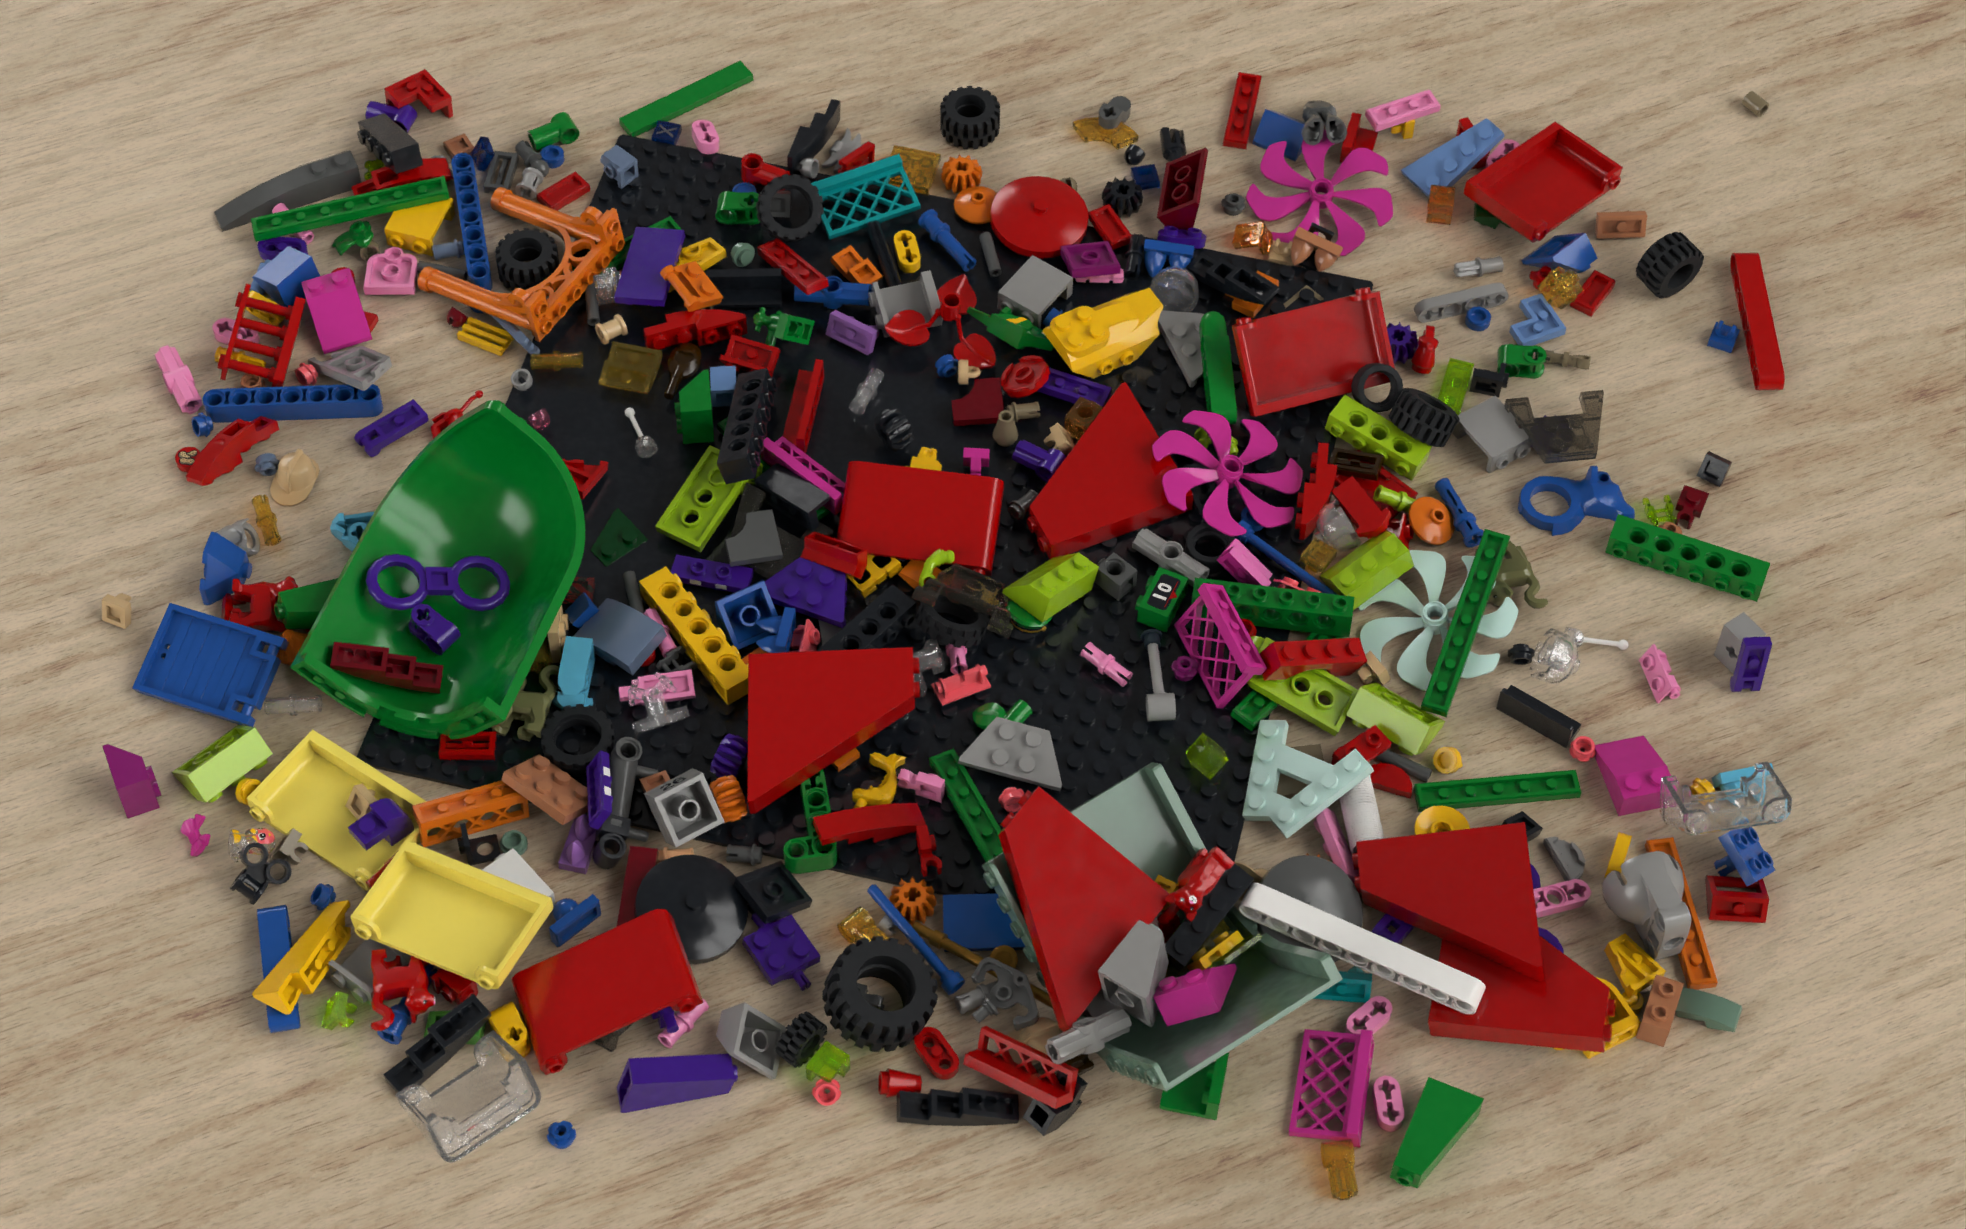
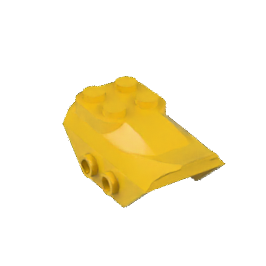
[1042,287,1164,378]

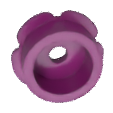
[1171,656,1198,681]

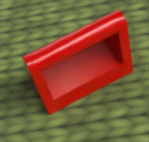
[1705,875,1769,923]

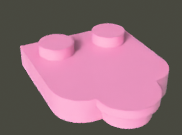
[363,247,418,295]

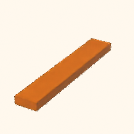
[1645,837,1718,990]

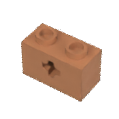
[1636,974,1684,1047]

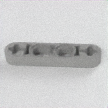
[1414,283,1509,323]

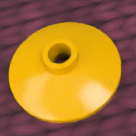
[1414,806,1470,835]

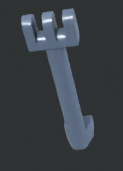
[491,315,540,357]

